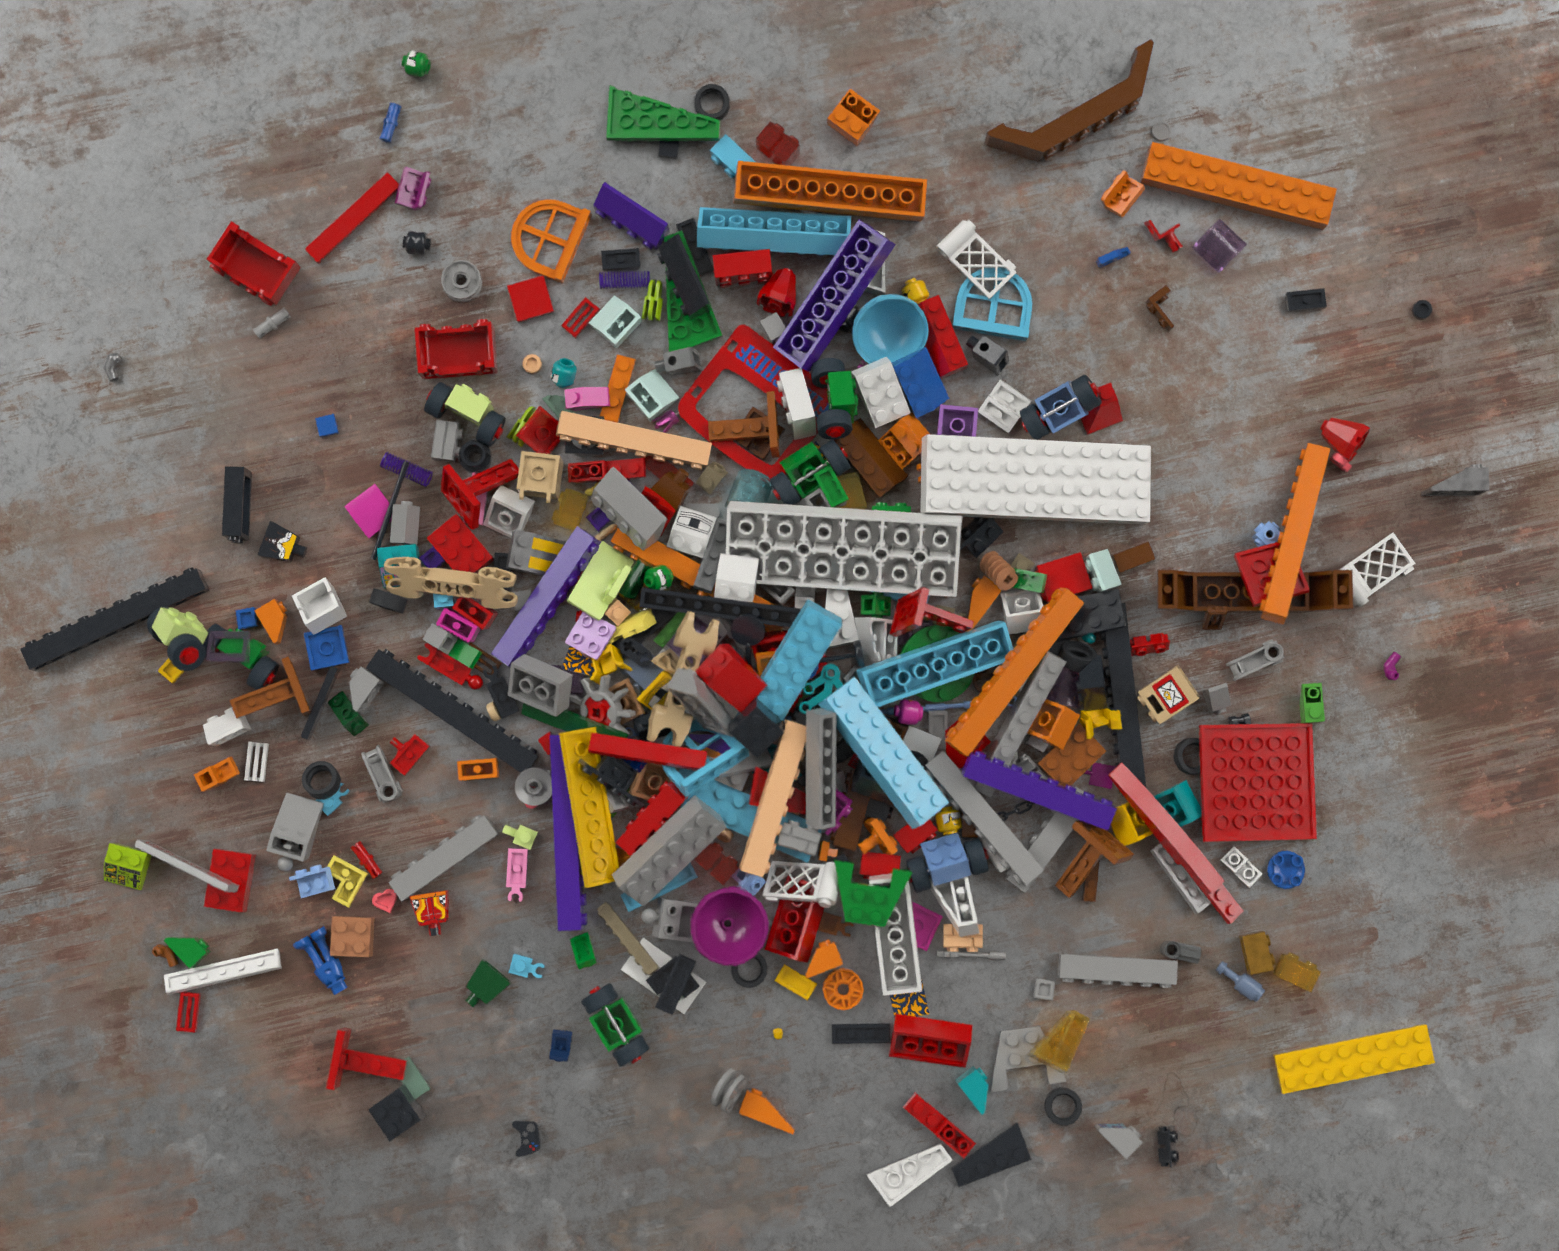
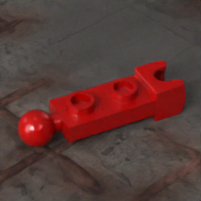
[417,642,483,690]

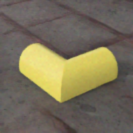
[327,855,368,908]

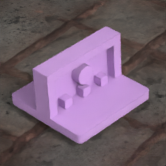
[565,612,616,660]

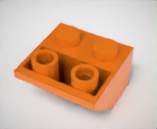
[827,89,880,146]
[878,412,931,469]

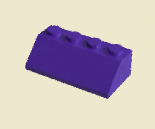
[593,182,670,251]

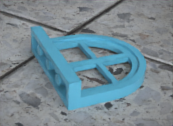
[952,268,1032,341]
[662,720,749,797]

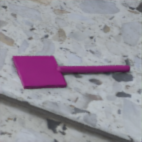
[1084,762,1115,789]

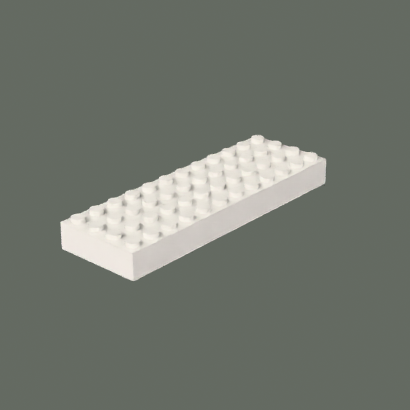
[921,434,1151,525]
[726,501,962,597]

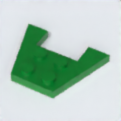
[834,860,912,927]

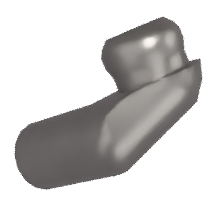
[104,353,121,382]

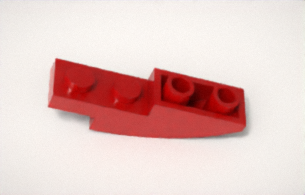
[568,458,646,483]
[903,1092,976,1158]

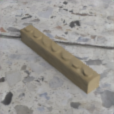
[597,902,660,976]

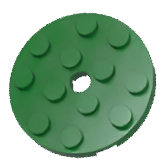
[901,625,975,702]

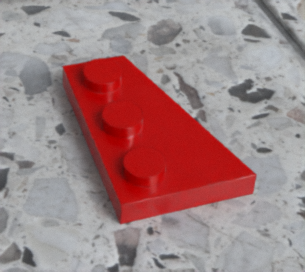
[748,766,806,815]

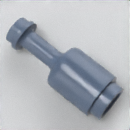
[1216,961,1265,1002]

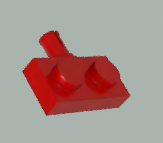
[390,734,430,776]

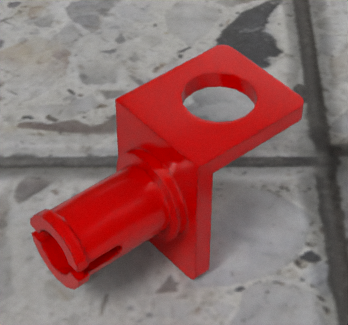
[1144,220,1183,253]

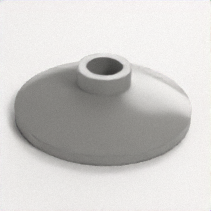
[515,768,552,806]

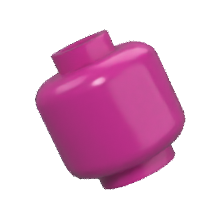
[894,699,923,725]

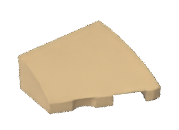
[651,648,692,676]

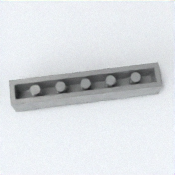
[806,708,836,830]
[1005,786,1084,893]
[388,815,499,902]
[1058,954,1178,988]

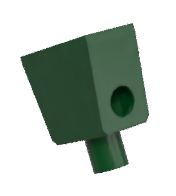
[465,959,512,1008]

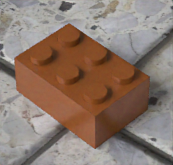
[1037,723,1106,787]

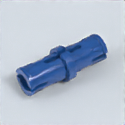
[379,103,402,143]

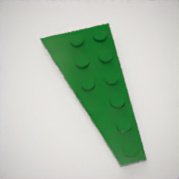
[606,85,721,141]
[664,230,722,352]

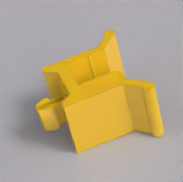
[590,644,632,685]
[1079,709,1122,739]

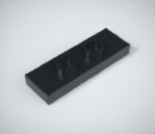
[655,953,697,1015]

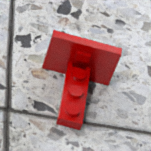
[441,459,519,530]
[889,587,974,637]
[326,1027,407,1090]

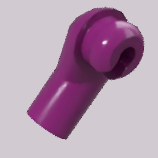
[1383,651,1401,681]

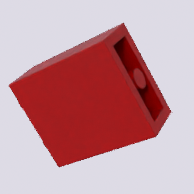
[1035,552,1093,604]

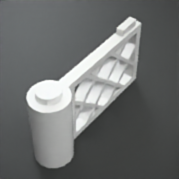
[936,220,1016,300]
[1339,533,1415,607]
[763,861,839,908]

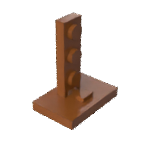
[708,391,780,458]
[229,656,311,719]
[1055,820,1134,898]

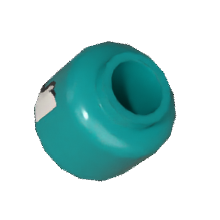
[550,358,577,388]

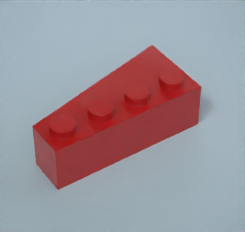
[615,781,690,856]

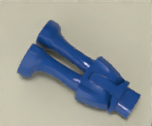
[293,926,347,995]

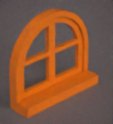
[511,199,592,284]

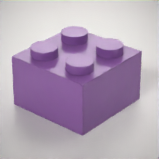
[936,405,978,437]

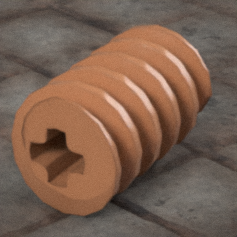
[980,551,1018,590]

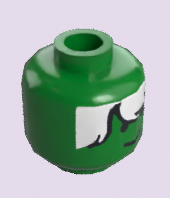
[402,50,431,78]
[644,565,673,590]

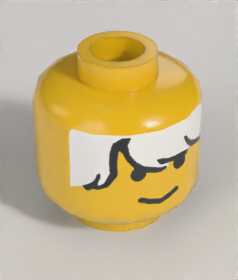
[935,806,962,835]

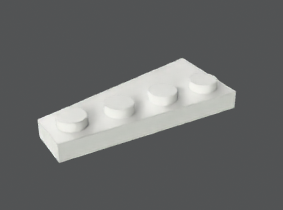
[866,1143,952,1207]

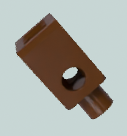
[650,468,691,517]

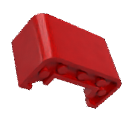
[206,221,301,307]
[415,319,498,379]

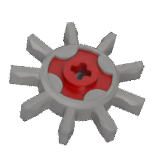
[570,675,636,736]

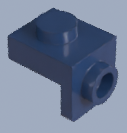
[549,1029,573,1062]

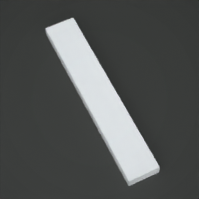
[164,949,282,995]

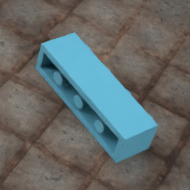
[710,134,755,178]

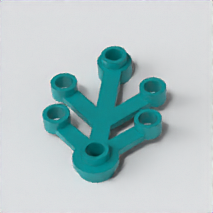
[799,664,843,714]

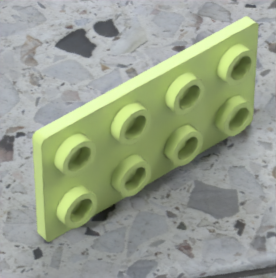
[567,541,634,621]

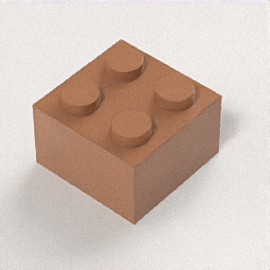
[330,916,375,957]

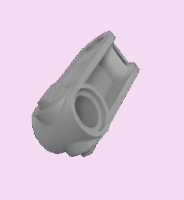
[1226,639,1285,681]
[361,745,403,803]

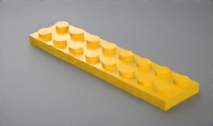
[559,727,619,888]
[1273,1024,1435,1094]

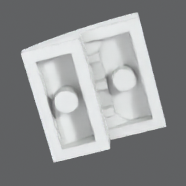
[978,379,1031,433]

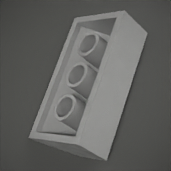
[591,467,667,551]
[667,668,733,737]

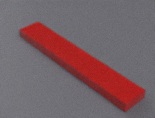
[305,172,399,264]
[588,732,707,771]

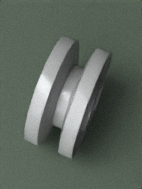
[441,260,482,303]
[710,1068,747,1113]

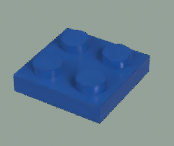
[304,625,350,671]

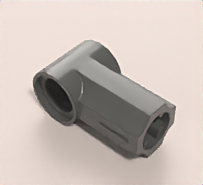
[1160,940,1201,964]

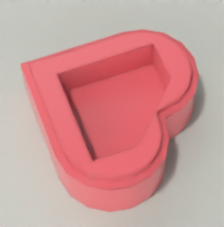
[1329,453,1352,472]
[372,889,398,913]

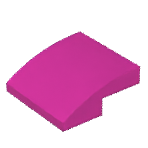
[344,483,392,539]

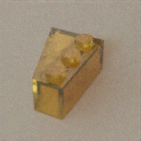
[1027,1010,1091,1073]

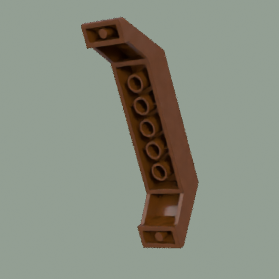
[984,39,1154,162]
[1157,570,1353,613]

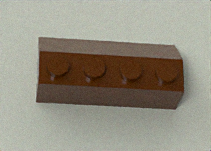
[834,418,908,500]

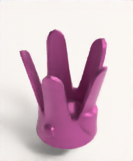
[651,410,679,433]

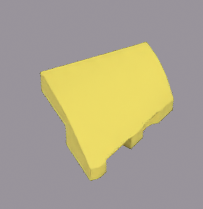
[608,609,657,645]

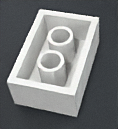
[851,357,910,428]

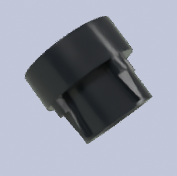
[458,440,492,474]

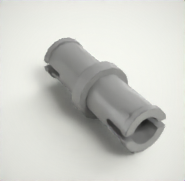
[253,307,291,339]

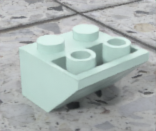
[589,296,642,349]
[625,369,679,422]
[1084,549,1122,593]

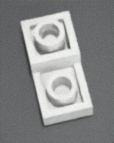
[1221,847,1263,889]

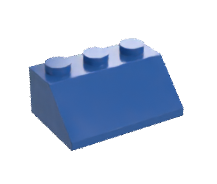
[892,347,949,418]

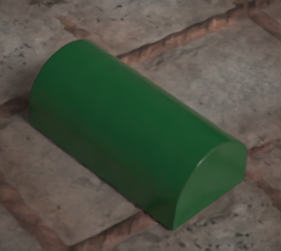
[619,558,653,599]

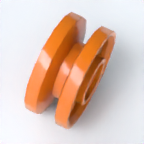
[822,968,864,1010]

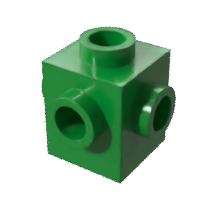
[861,592,891,619]

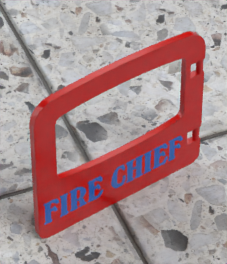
[678,324,829,483]

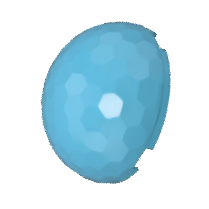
[852,294,928,364]

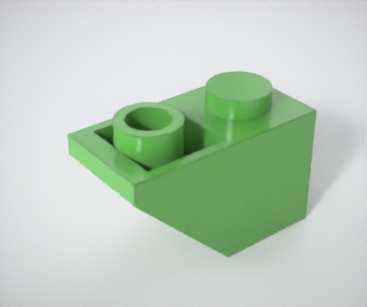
[1299,683,1325,723]

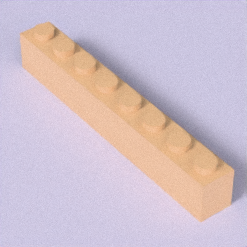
[556,411,712,470]
[739,719,806,877]

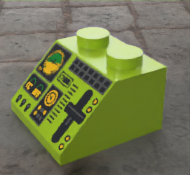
[104,843,152,890]

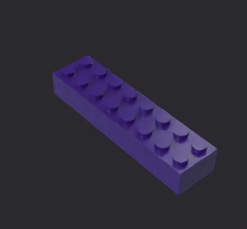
[773,220,896,372]

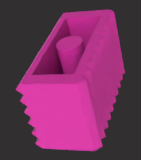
[436,608,481,643]

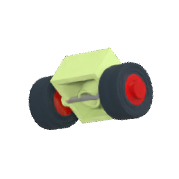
[424,382,506,447]
[147,607,208,671]

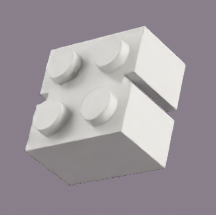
[292,577,347,635]

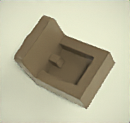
[696,461,728,494]

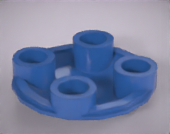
[1267,851,1305,889]

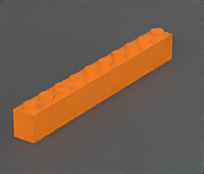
[1259,443,1331,625]
[611,527,783,632]
[944,587,1084,757]

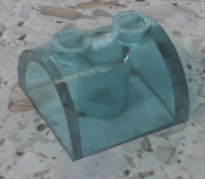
[724,469,773,507]

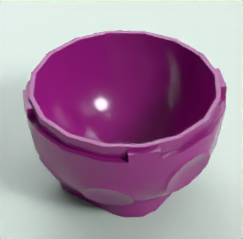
[690,886,769,966]

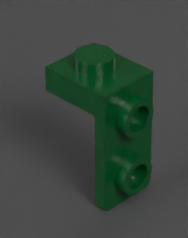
[328,691,369,737]

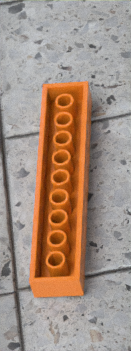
[1140,142,1337,230]
[733,161,927,222]

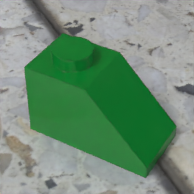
[163,937,211,969]

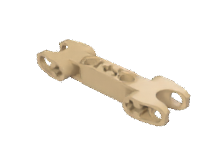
[384,557,518,609]
[647,611,719,747]

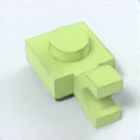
[502,825,538,850]

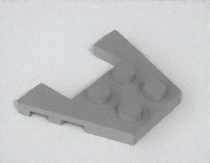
[990,1026,1066,1092]

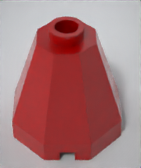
[756,268,796,317]
[1320,418,1370,463]

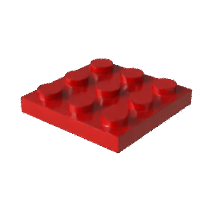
[1234,542,1310,607]

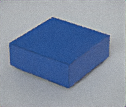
[315,414,339,438]
[235,607,258,630]

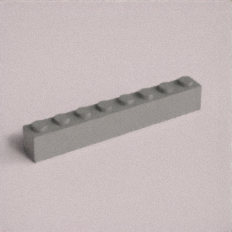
[970,651,1066,797]
[924,751,1044,887]

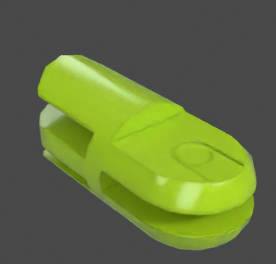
[641,279,663,321]
[506,406,537,448]

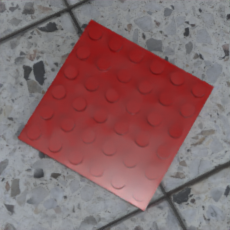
[1199,723,1317,842]

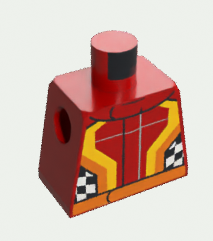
[410,890,449,936]

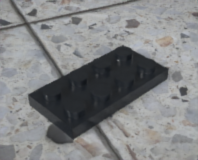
[1043,589,1126,642]

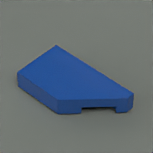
[1096,247,1130,268]

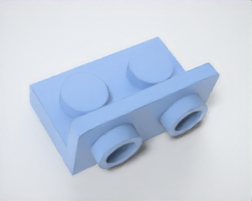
[289,865,335,898]

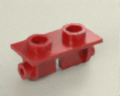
[1130,632,1170,656]

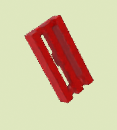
[561,297,600,339]
[176,992,201,1033]

